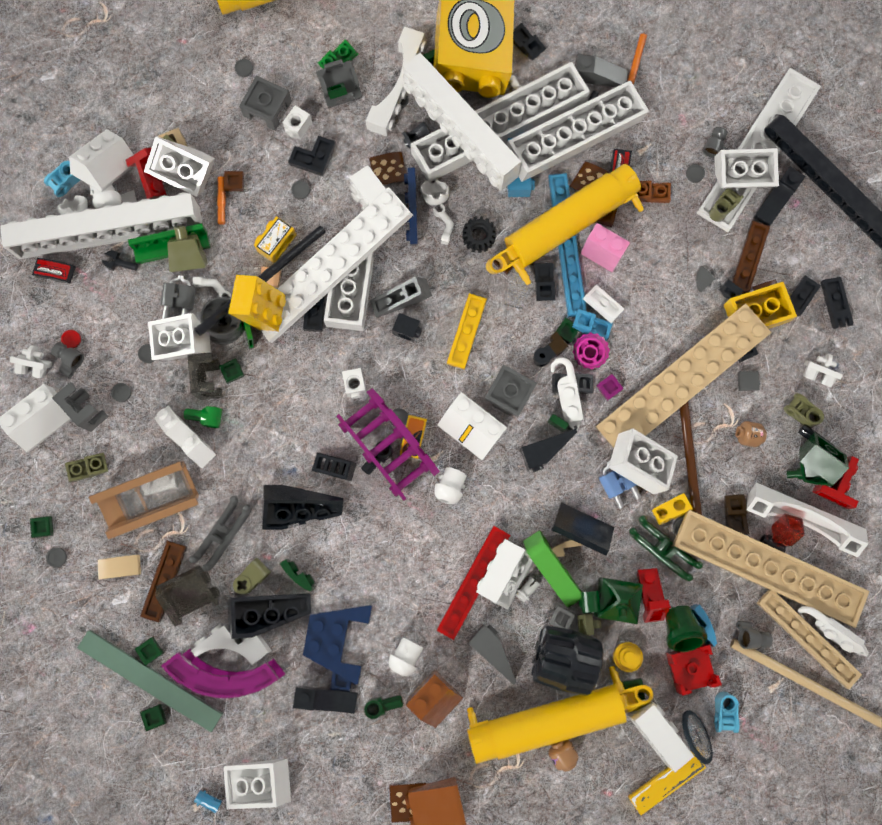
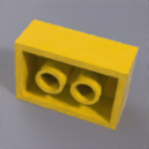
[229,275,286,332]
[723,282,797,329]

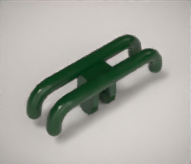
[629,515,703,581]

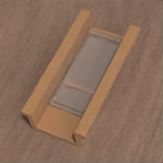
[88,461,199,540]

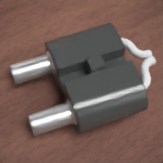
[160,275,196,319]

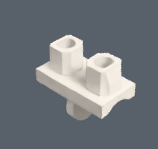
[10,345,53,378]
[803,353,843,387]

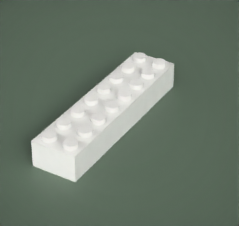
[403,53,521,191]
[506,81,649,182]

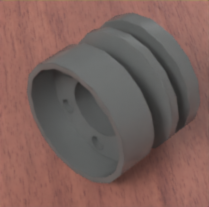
[201,297,243,345]

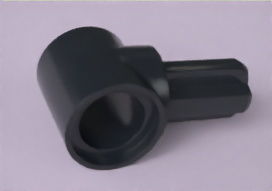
[361,441,393,475]

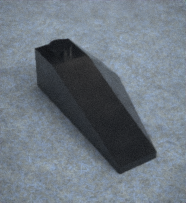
[262,485,344,530]
[228,593,312,639]

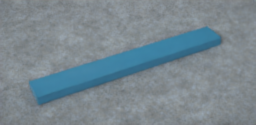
[548,173,587,317]

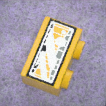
[254,216,297,263]

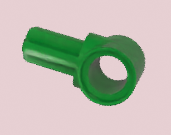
[183,406,223,428]

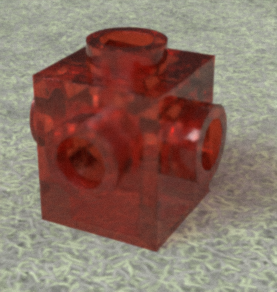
[771,514,805,546]

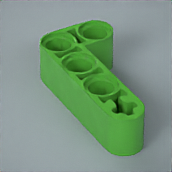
[523,530,582,608]

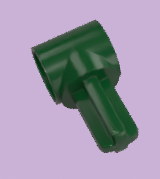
[578,591,601,613]
[364,695,403,719]

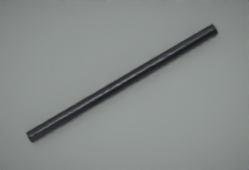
[194,226,326,336]

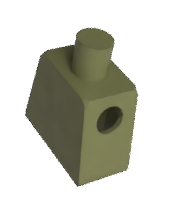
[167,226,208,272]

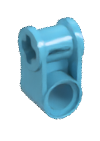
[44,161,80,197]
[714,691,740,733]

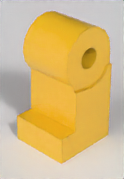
[652,493,693,525]

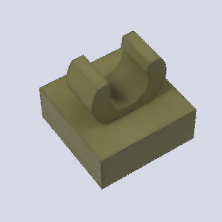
[577,614,602,635]

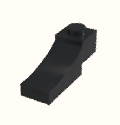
[753,166,806,226]
[293,685,358,714]

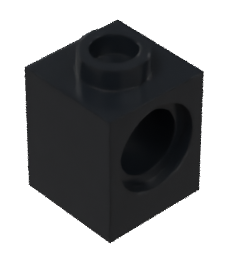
[392,313,423,343]

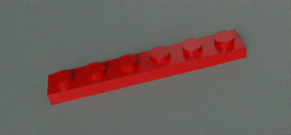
[436,526,511,640]

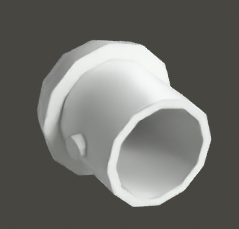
[90,184,121,209]
[434,467,466,504]
[389,638,423,676]

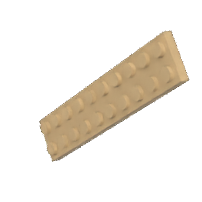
[596,304,772,448]
[672,510,869,628]

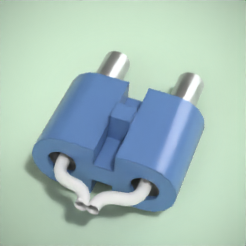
[598,461,641,509]

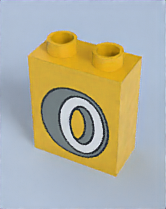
[434,0,514,98]

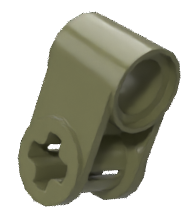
[709,188,745,222]
[783,393,824,428]
[233,558,271,594]

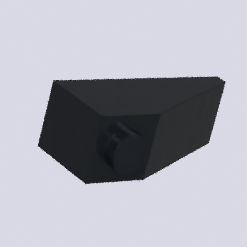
[520,429,577,473]

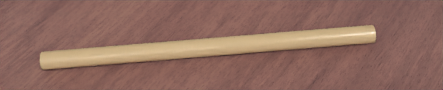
[730,638,882,729]

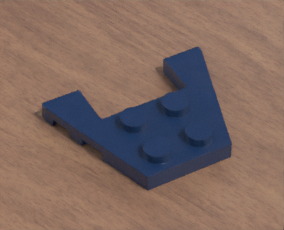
[303,605,372,685]

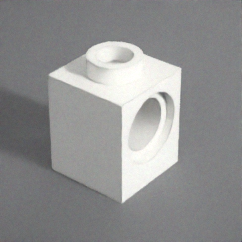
[283,105,312,140]
[342,368,366,399]

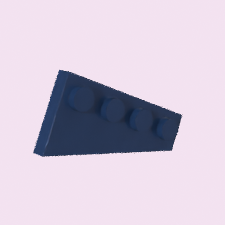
[404,168,418,246]

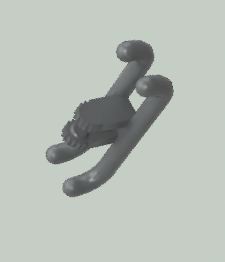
[189,496,251,572]

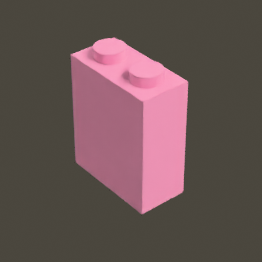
[580,223,630,272]

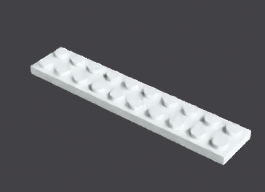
[697,68,821,232]
[261,187,413,343]

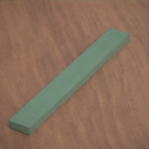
[77,630,224,732]

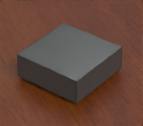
[738,371,760,391]

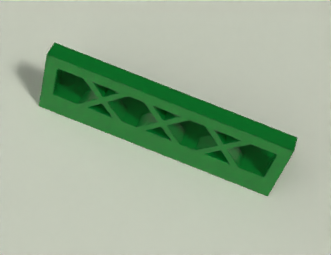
[128,223,211,264]

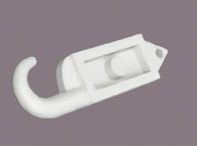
[551,358,584,432]
[797,606,869,657]

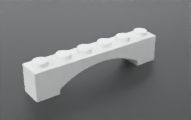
[366,26,427,136]
[747,483,868,557]

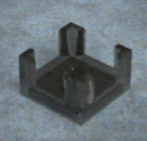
[188,352,223,400]

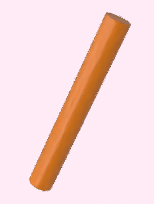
[627,33,647,85]

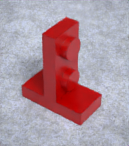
[126,148,166,199]
[812,456,859,509]
[637,568,670,623]

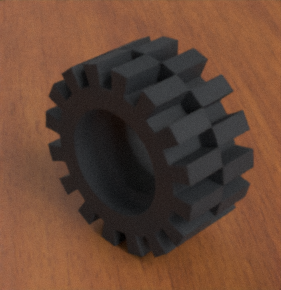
[462,216,496,253]

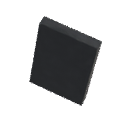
[552,502,615,556]

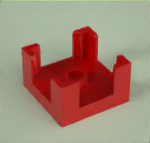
[666,643,722,695]

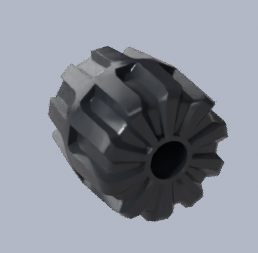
[531,625,603,695]

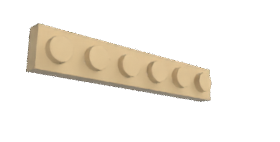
[757,590,862,689]

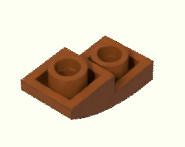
[637,181,671,203]

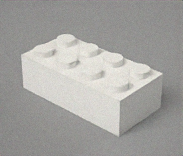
[324,253,374,331]

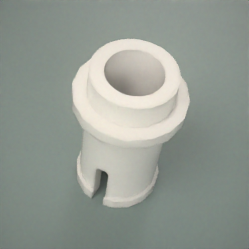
[515,577,540,603]

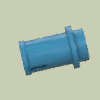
[194,790,222,814]

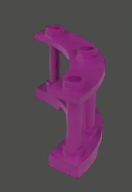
[336,388,440,501]
[161,648,286,698]

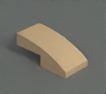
[551,540,583,557]
[97,555,141,580]

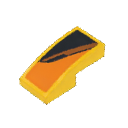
[399,415,427,459]

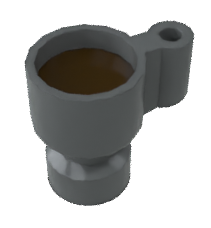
[703,127,729,158]
[51,342,84,378]
[736,621,773,649]

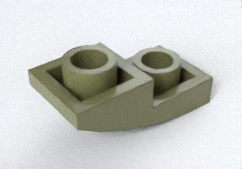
[65,453,108,483]

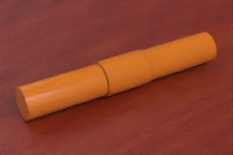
[217,176,226,225]

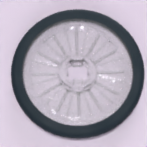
[682,710,713,764]

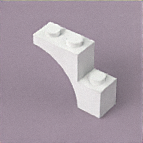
[154,405,216,468]
[191,624,272,665]

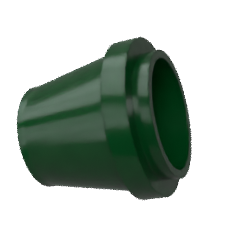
[666,605,708,652]

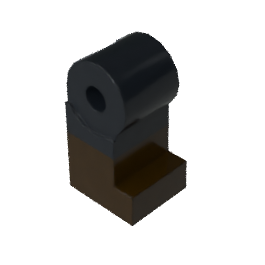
[533,332,568,367]

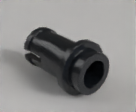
[760,534,787,553]

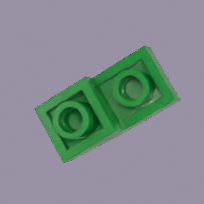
[318,39,358,69]

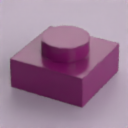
[596,374,624,401]

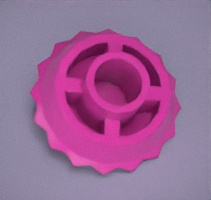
[572,332,610,369]

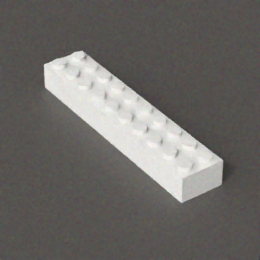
[411,62,590,183]
[0,192,202,259]

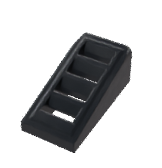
[312,452,356,481]

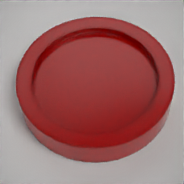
[61,330,81,348]

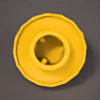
[613,642,643,672]

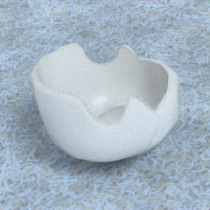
[420,179,450,206]
[57,195,88,215]

